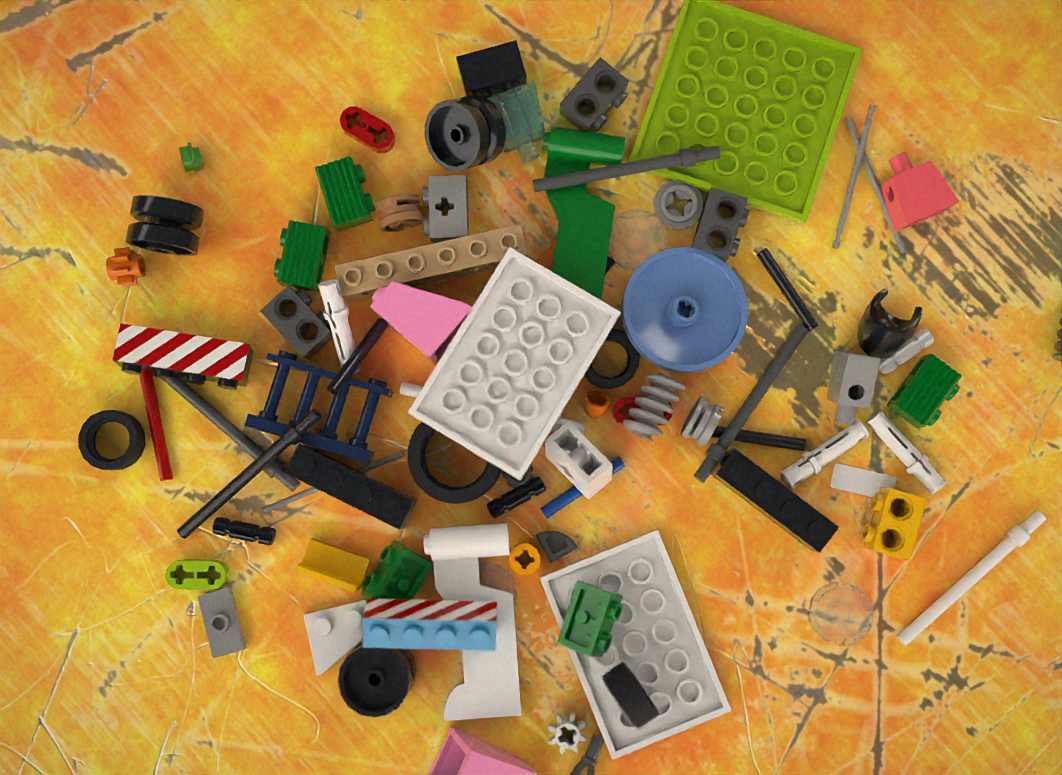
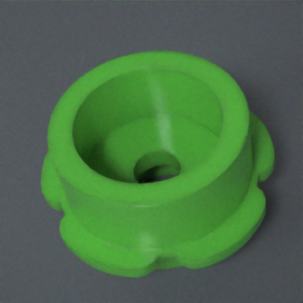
[179,142,203,172]

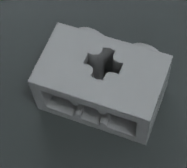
[423,175,469,244]

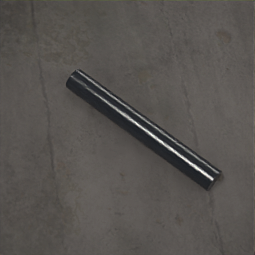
[756,248,819,332]
[327,318,388,396]
[711,426,806,451]

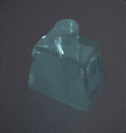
[488,81,545,163]

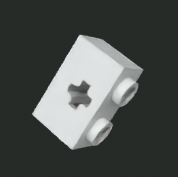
[545,421,612,500]

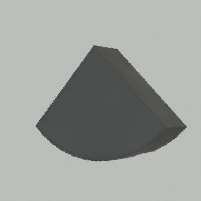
[535,531,578,563]

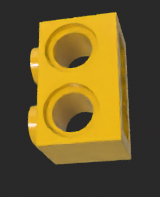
[862,487,927,561]

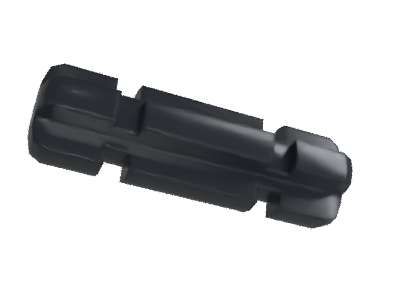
[487,477,546,518]
[212,517,276,546]

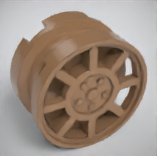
[375,194,424,232]

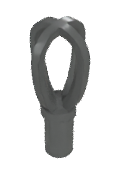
[570,734,604,775]

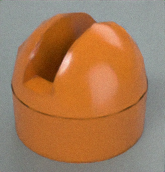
[583,391,610,419]

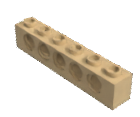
[334,224,528,302]

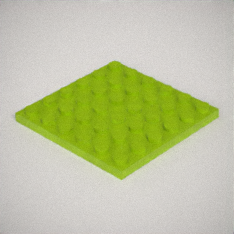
[629,0,863,224]

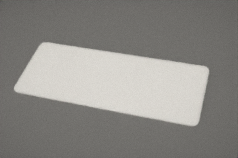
[830,463,897,497]

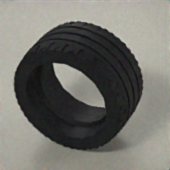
[407,422,502,504]

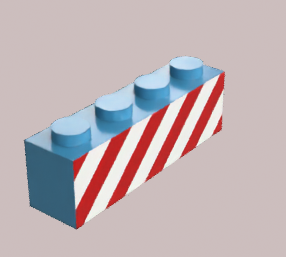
[362,598,497,651]

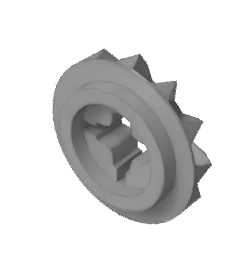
[653,180,703,230]

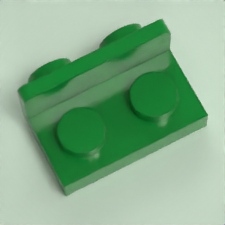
[361,539,434,600]
[557,580,623,657]

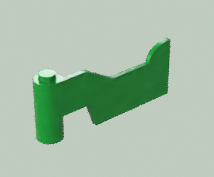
[542,126,625,300]

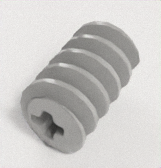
[623,373,686,444]

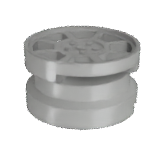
[680,396,724,447]

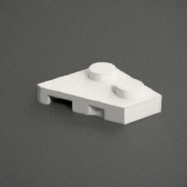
[303,599,367,675]

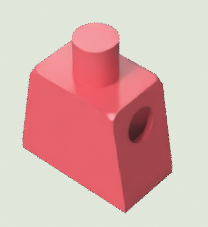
[881,152,959,233]

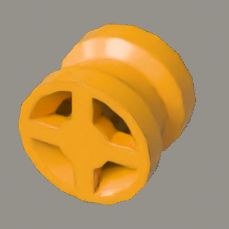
[509,542,541,576]

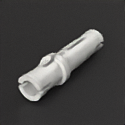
[318,279,362,374]
[866,410,947,494]
[779,420,869,489]

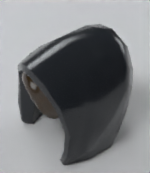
[858,288,922,358]

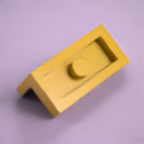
[295,538,372,593]

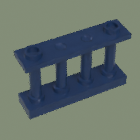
[245,350,393,463]

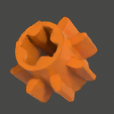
[106,247,146,287]

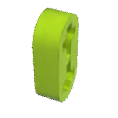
[165,559,230,590]

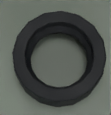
[584,329,640,389]
[78,410,145,470]
[602,662,659,729]

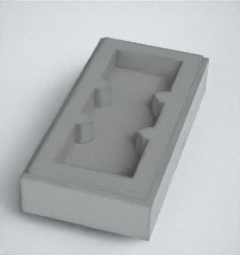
[197,587,247,658]

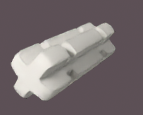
[879,329,934,374]

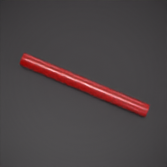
[139,371,173,481]

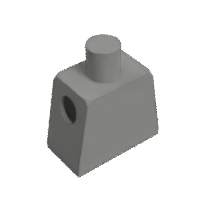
[827,350,881,425]

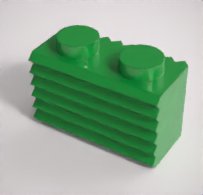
[315,156,375,232]
[274,220,331,292]
[886,354,962,428]

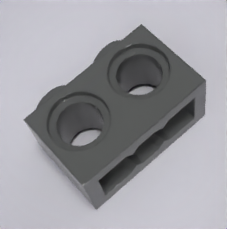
[559,57,629,132]
[691,187,749,262]
[260,286,333,360]

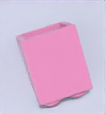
[370,281,472,364]
[428,726,538,775]

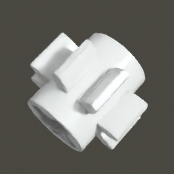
[547,711,587,754]

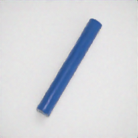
[540,456,625,518]

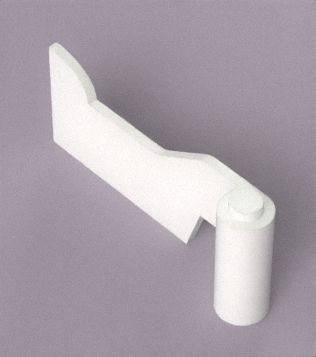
[424,523,521,721]

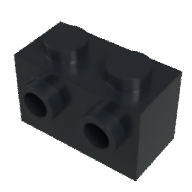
[456,40,527,100]

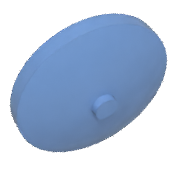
[621,247,748,373]

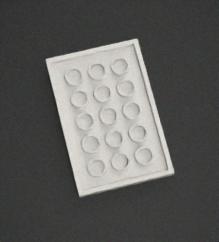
[408,247,621,481]
[539,529,732,760]

